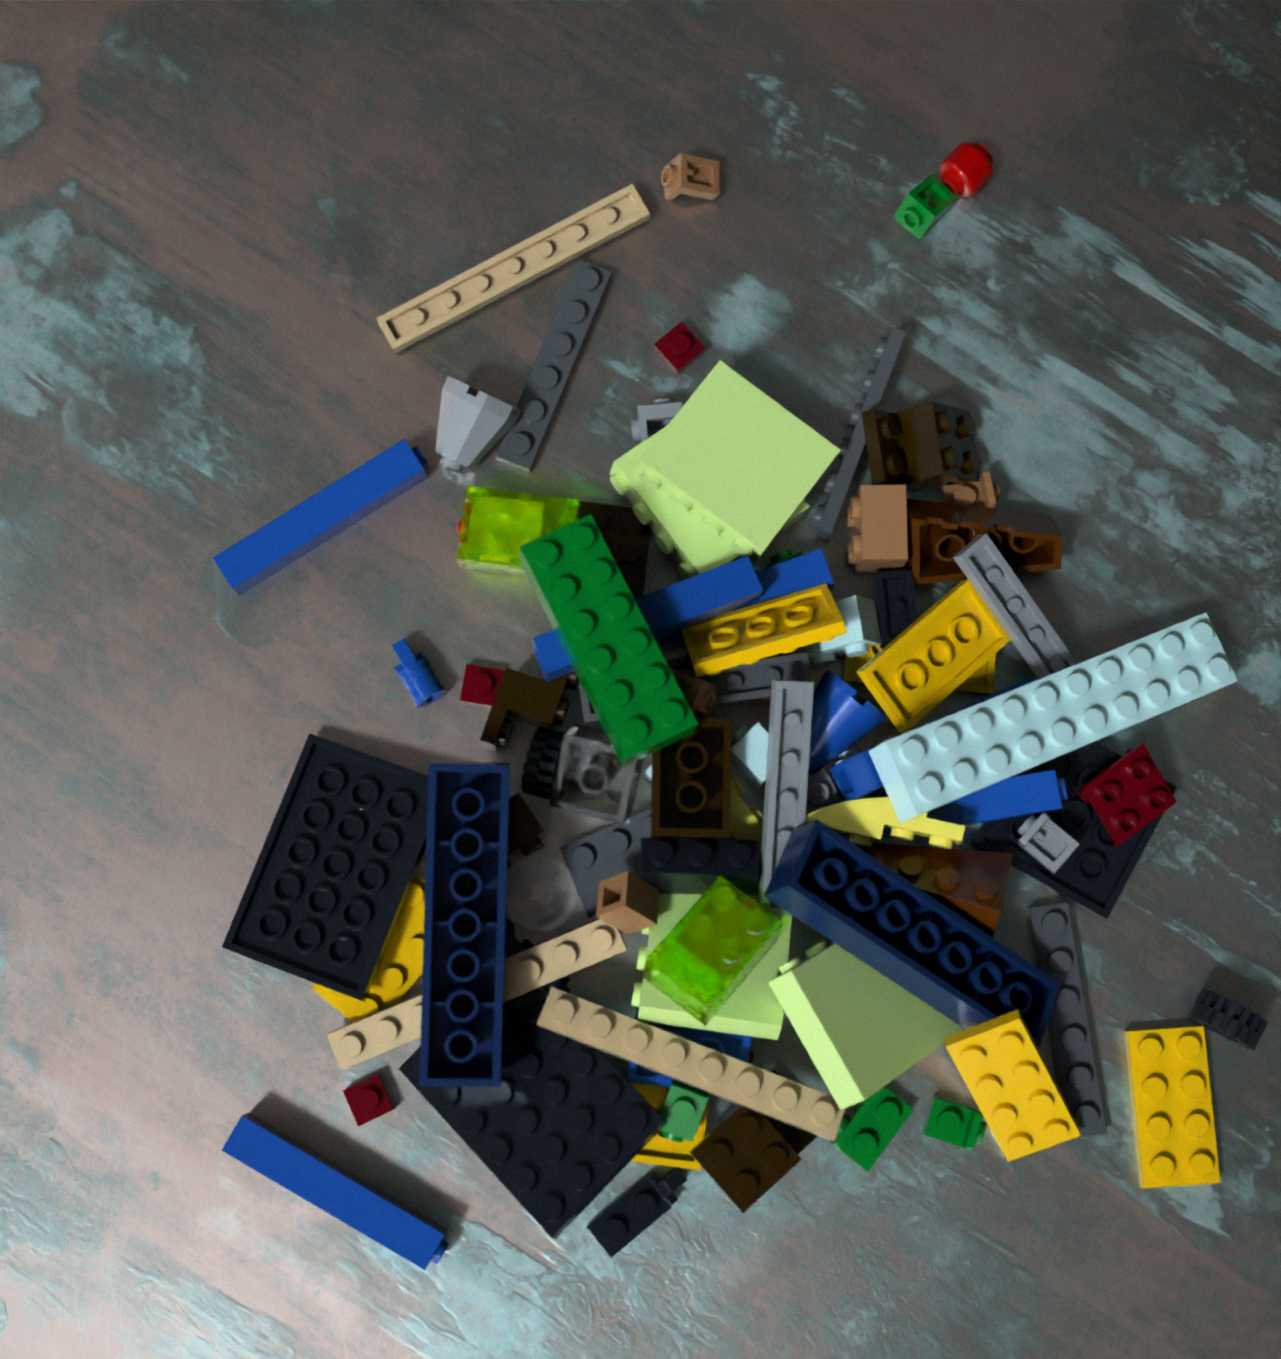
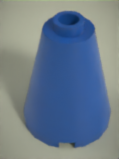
[808,670,886,775]

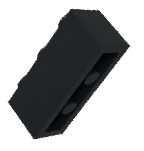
[638,837,759,896]

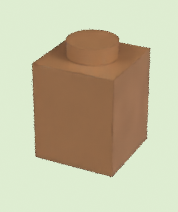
[596,871,659,935]

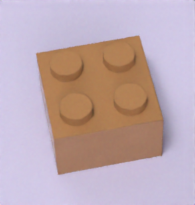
[846,485,908,575]

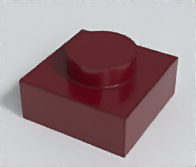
[654,321,705,375]
[460,664,504,707]
[343,1073,395,1126]

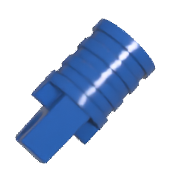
[392,638,446,708]

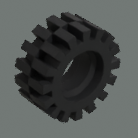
[521,727,571,800]
[1189,989,1268,1051]

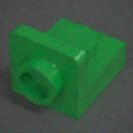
[894,174,958,239]
[922,1097,986,1151]

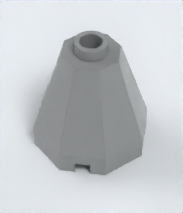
[435,375,521,472]

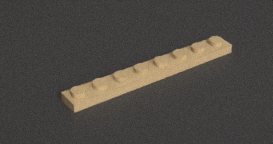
[376,183,650,353]
[326,918,628,1071]
[537,987,846,1141]

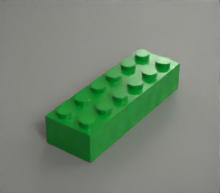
[519,514,698,767]

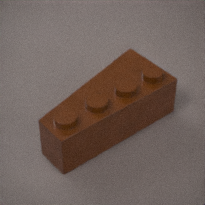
[905,498,1062,585]
[855,843,1013,938]

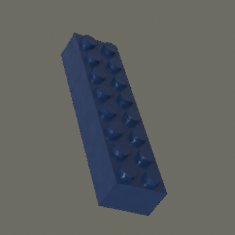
[419,760,510,1087]
[764,819,1061,1048]

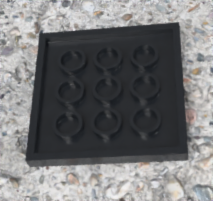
[970,742,1177,920]

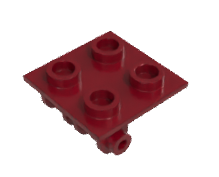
[1078,743,1177,847]

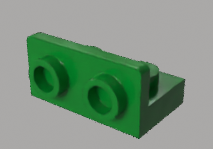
[829,1086,914,1172]

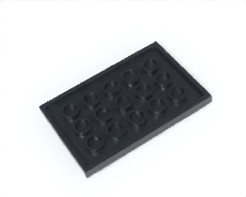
[222,733,428,1002]
[398,988,668,1239]

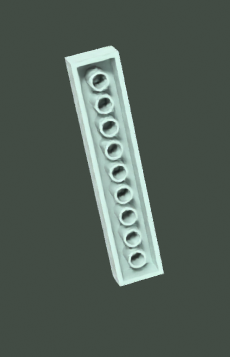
[869,612,1238,823]

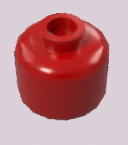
[939,142,993,198]

